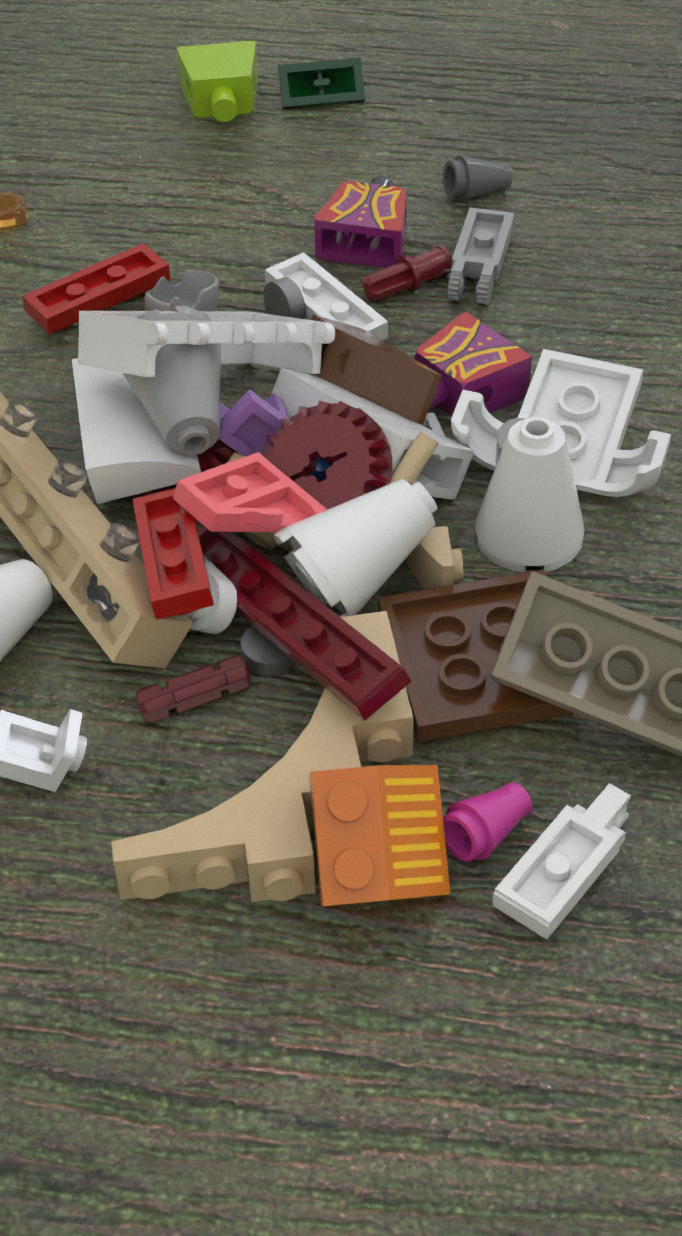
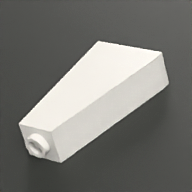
[271,368,474,500]

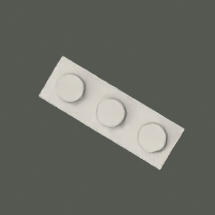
[265,252,388,340]

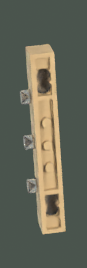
[0,392,193,669]

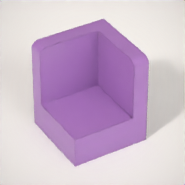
[218,389,288,457]

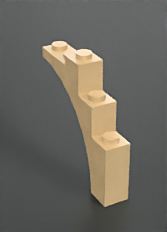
[111,611,413,902]

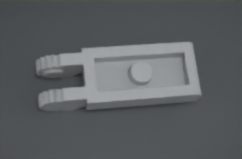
[447,207,515,305]

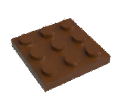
[378,570,575,742]

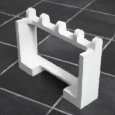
[78,311,335,377]

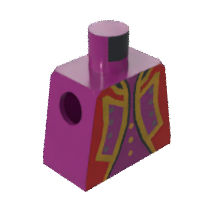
[314,177,407,268]
[415,312,532,417]

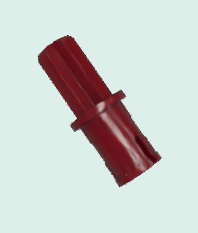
[362,245,452,300]

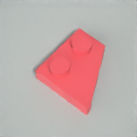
[173,452,327,532]

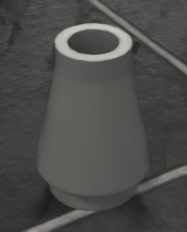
[443,155,512,201]

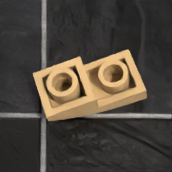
[405,514,463,590]

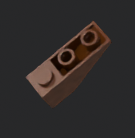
[311,314,442,424]

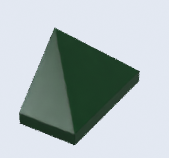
[277,57,365,109]

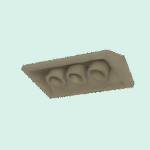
[490,571,682,756]

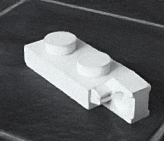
[492,783,631,939]

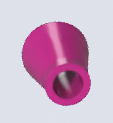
[443,782,532,862]

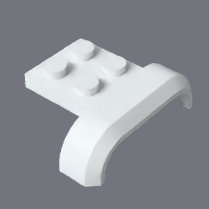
[451,349,671,497]

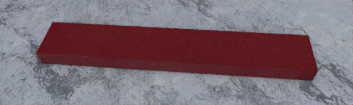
[198,526,411,721]

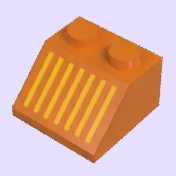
[309,765,450,907]

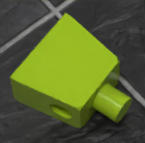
[177,40,258,122]

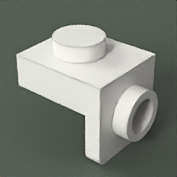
[0,709,87,792]

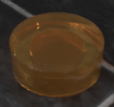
[0,191,28,231]

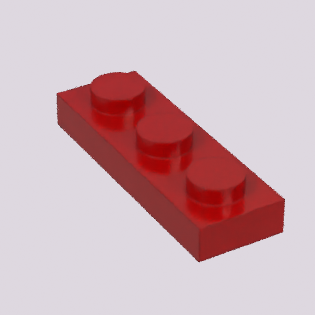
[22,243,171,334]
[133,488,214,620]

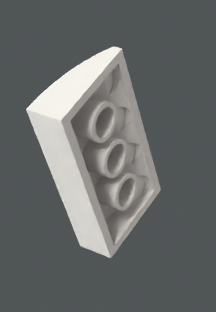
[72,358,201,504]

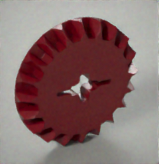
[261,400,392,510]

